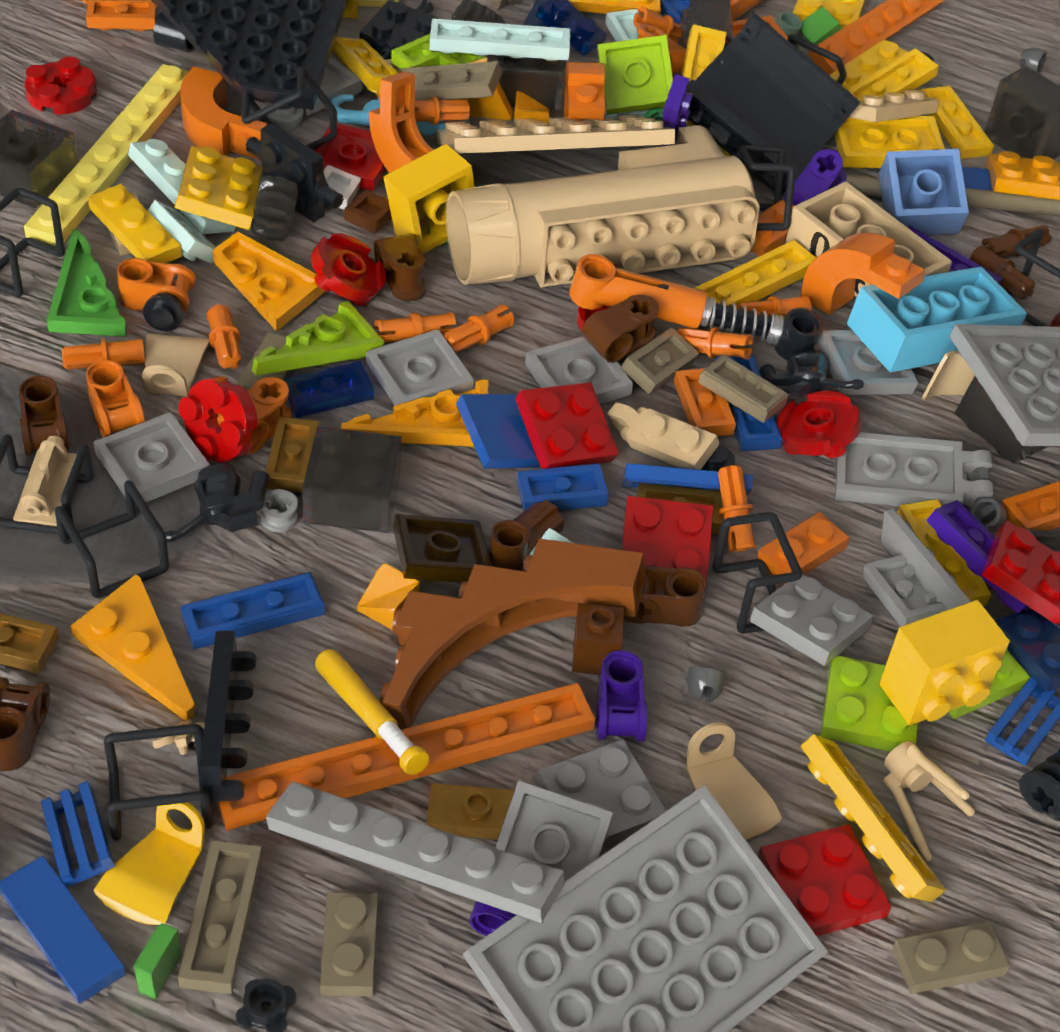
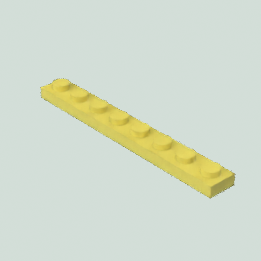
[24,64,189,247]

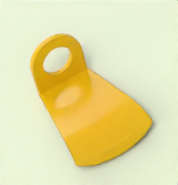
[94,802,205,925]

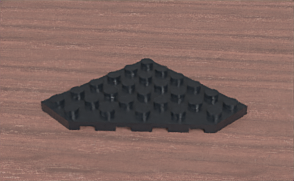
[151,0,348,110]

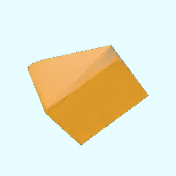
[514,91,550,124]
[357,563,420,630]

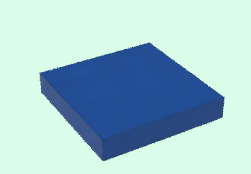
[456,394,540,469]

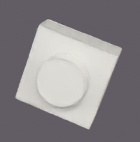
[324,165,361,210]

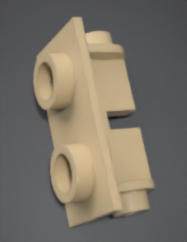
[13,436,77,526]

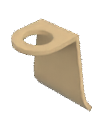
[142,333,210,397]
[921,351,988,401]
[686,722,782,840]

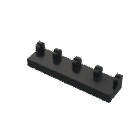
[200,630,256,802]

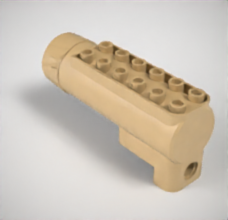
[446,126,760,288]

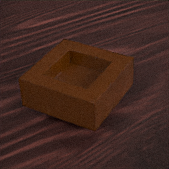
[344,189,392,234]

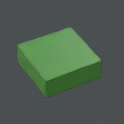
[799,6,842,45]
[134,923,182,999]

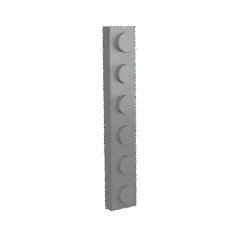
[266,781,564,923]

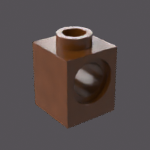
[572,603,624,675]

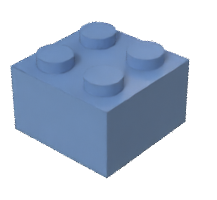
[879,149,969,235]

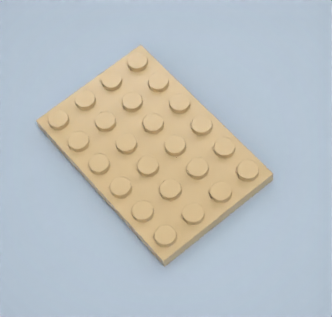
[436,114,675,154]

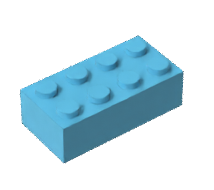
[847,267,1027,372]

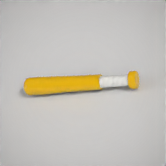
[315,649,429,775]

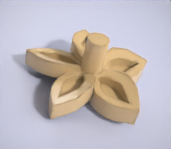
[152,719,205,755]

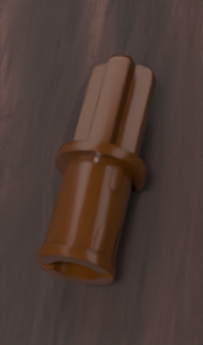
[981,225,1052,258]
[970,245,1035,300]

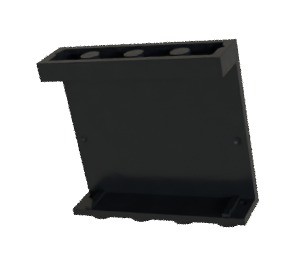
[687,12,861,196]

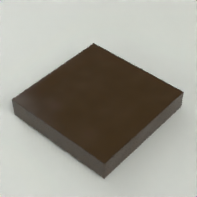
[393,514,492,583]

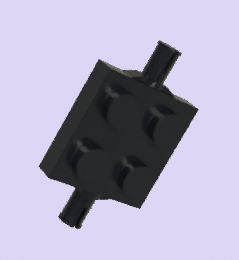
[359,0,438,60]
[245,123,344,223]

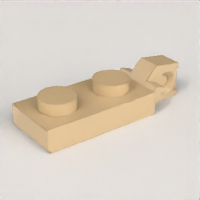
[607,402,719,470]

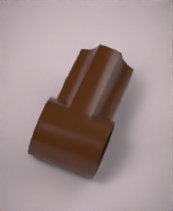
[489,499,564,571]

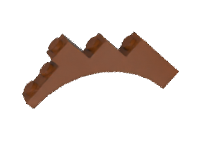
[380,538,646,730]

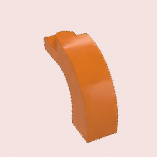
[563,62,605,121]
[180,66,267,160]
[369,71,434,173]
[801,233,925,315]

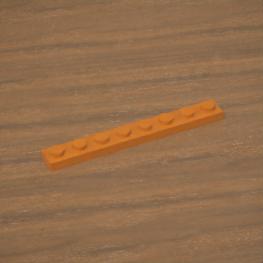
[217,683,595,831]

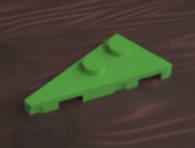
[47,230,127,337]

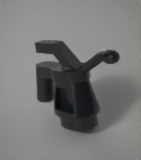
[759,349,864,398]
[165,463,270,543]

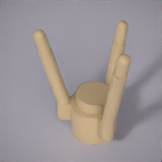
[883,741,975,862]

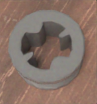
[260,489,299,532]

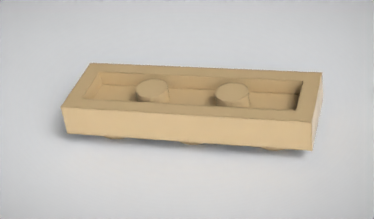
[849,90,938,122]

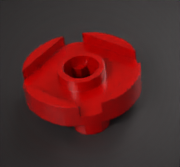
[24,56,97,114]
[311,233,386,306]
[178,376,258,462]
[778,391,861,458]

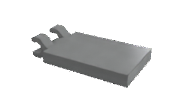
[835,432,993,510]

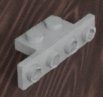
[863,509,972,626]

